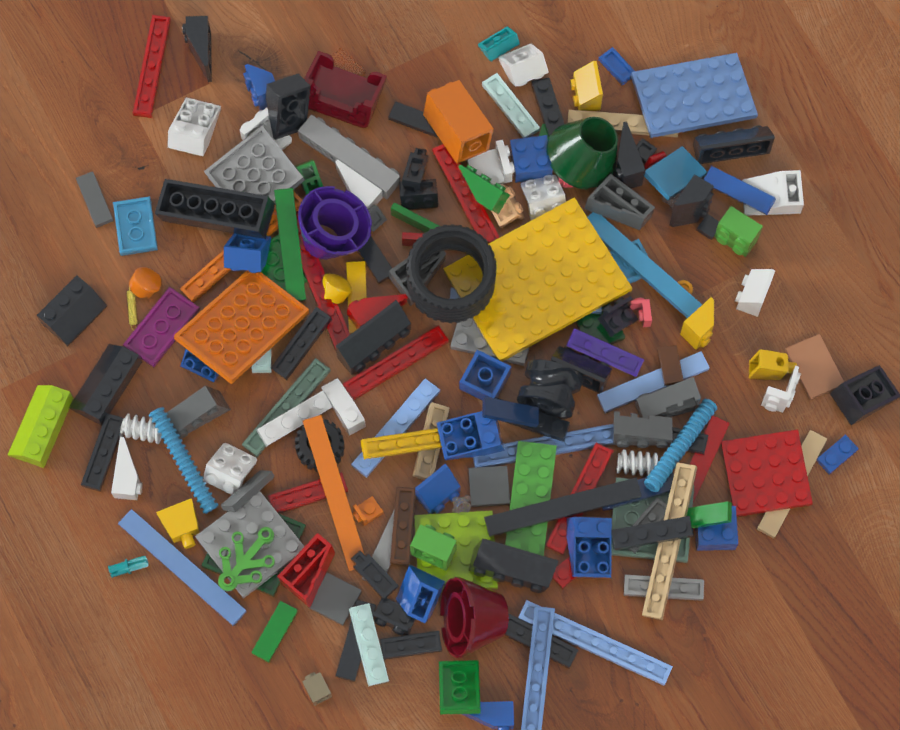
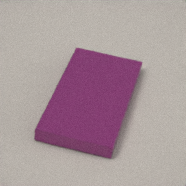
[123,287,200,368]

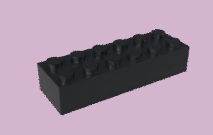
[155,179,275,239]

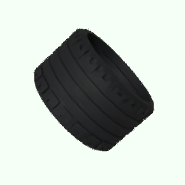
[407,224,497,323]

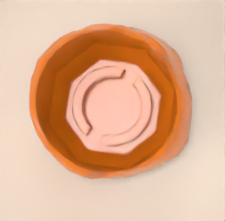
[129,267,162,298]

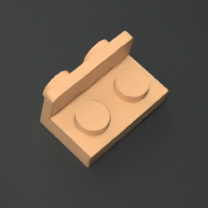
[492,184,524,228]

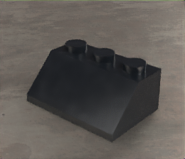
[669,174,714,227]
[37,275,107,346]
[551,346,612,394]

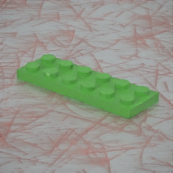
[505,441,557,556]

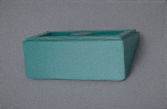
[478,26,520,61]

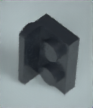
[399,179,438,210]
[598,296,639,337]
[372,598,416,636]

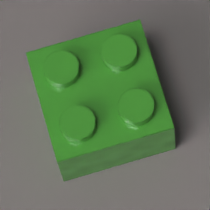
[715,206,763,257]
[410,524,457,571]

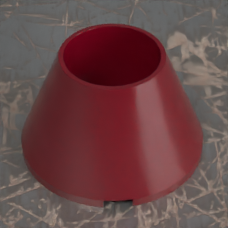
[440,577,509,658]

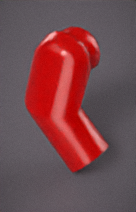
[644,151,667,170]

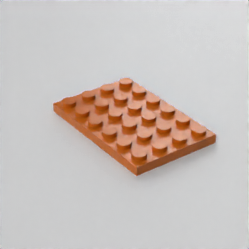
[174,270,309,384]

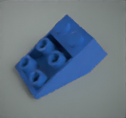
[437,411,505,460]
[567,517,612,578]

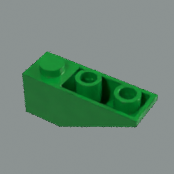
[458,165,510,214]

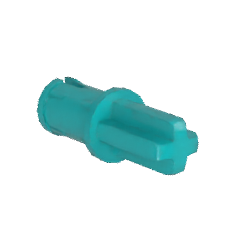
[108,556,149,578]

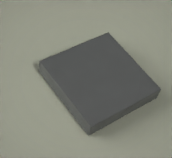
[468,466,510,507]
[308,573,362,626]

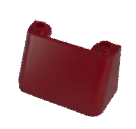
[304,51,387,128]

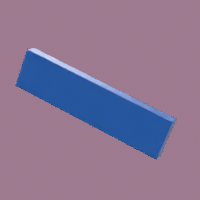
[704,166,776,215]

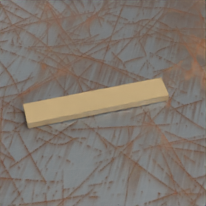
[757,430,827,538]

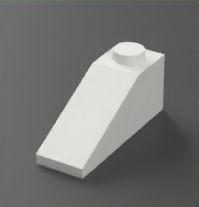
[335,159,383,209]
[321,378,366,436]
[111,437,142,500]

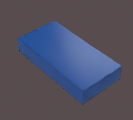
[598,47,635,85]

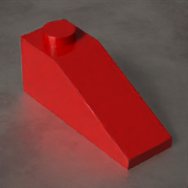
[347,294,408,329]

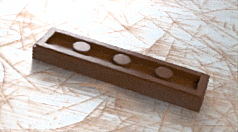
[390,487,415,566]

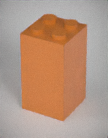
[423,80,494,164]

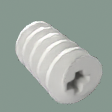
[120,413,162,444]
[617,449,658,476]

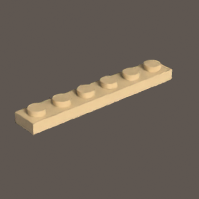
[568,110,678,137]

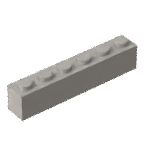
[298,115,400,199]

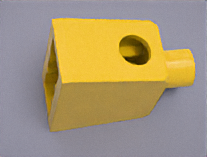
[749,349,797,380]
[156,499,200,549]

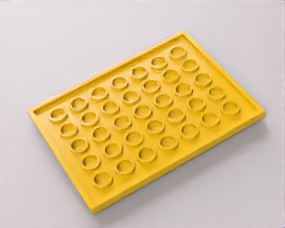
[443,197,632,362]

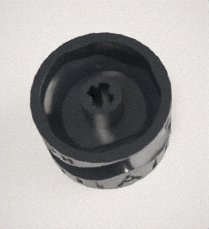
[517,359,583,419]

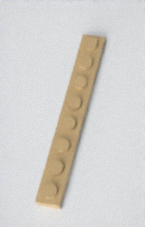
[642,462,697,620]

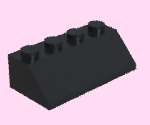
[693,125,775,164]
[336,300,411,375]
[69,344,142,426]
[469,538,559,593]

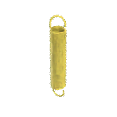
[127,287,138,331]

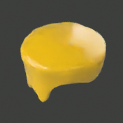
[323,273,351,304]

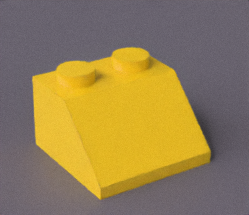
[570,61,603,111]
[680,297,714,350]

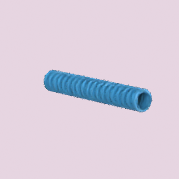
[644,399,717,492]
[149,407,218,514]

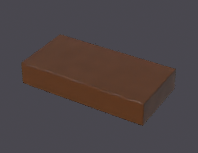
[657,345,684,386]

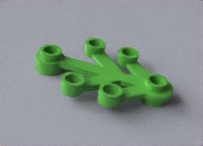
[218,527,275,591]

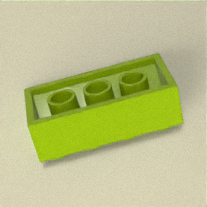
[8,385,74,468]

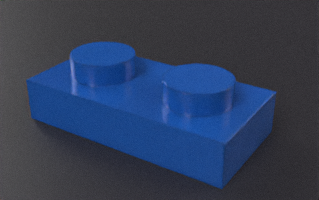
[816,434,859,475]

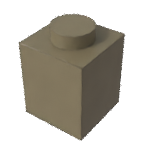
[302,672,332,706]

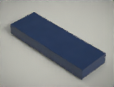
[482,397,539,428]

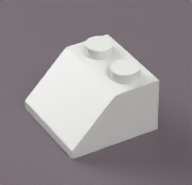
[498,44,549,86]
[735,269,775,317]

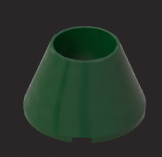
[546,117,618,190]

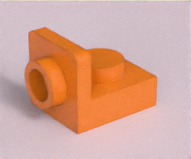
[352,496,384,526]

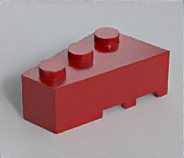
[277,533,335,608]

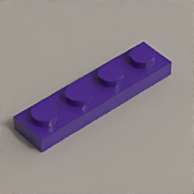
[566,328,644,377]

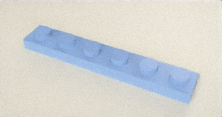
[351,378,440,478]

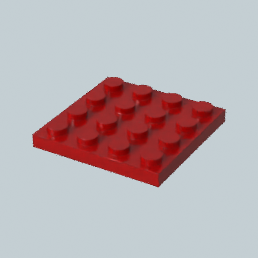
[721,429,813,517]

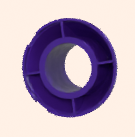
[298,186,372,260]

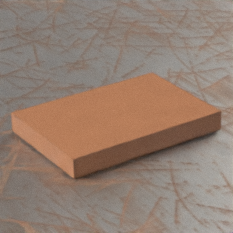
[785,334,844,400]

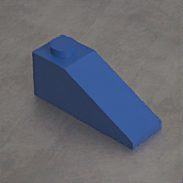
[462,701,514,730]

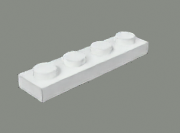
[257,391,333,446]

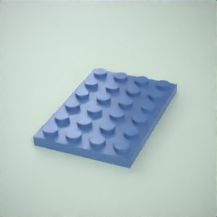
[631,53,758,138]

